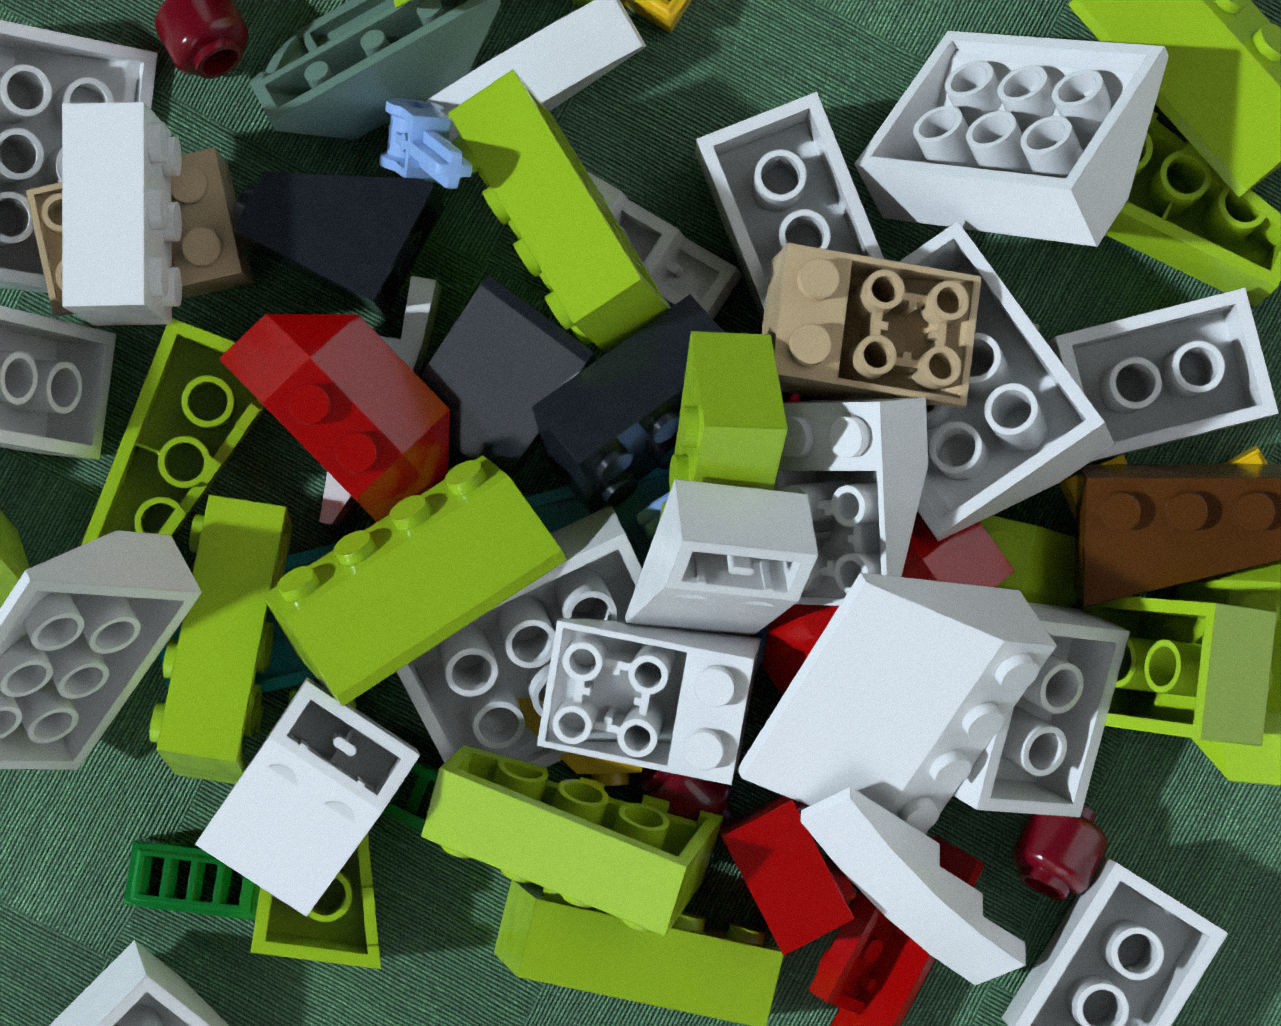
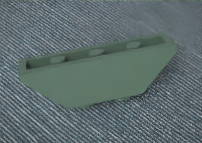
[250,0,501,140]

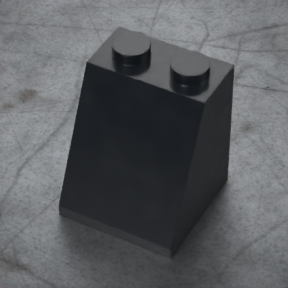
[232,171,444,318]
[419,274,596,480]

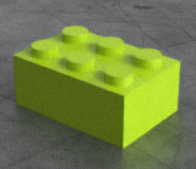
[1082,596,1277,746]

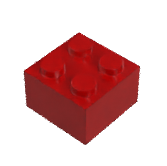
[719,794,857,956]

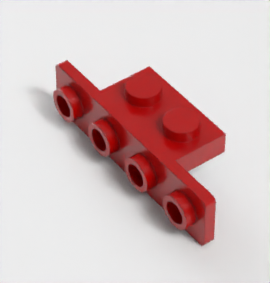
[808,836,984,1026]

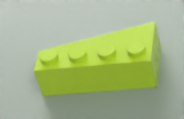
[1105,110,1281,307]
[81,318,266,546]
[660,331,788,518]

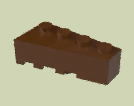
[1074,464,1281,607]

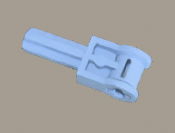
[379,98,473,189]

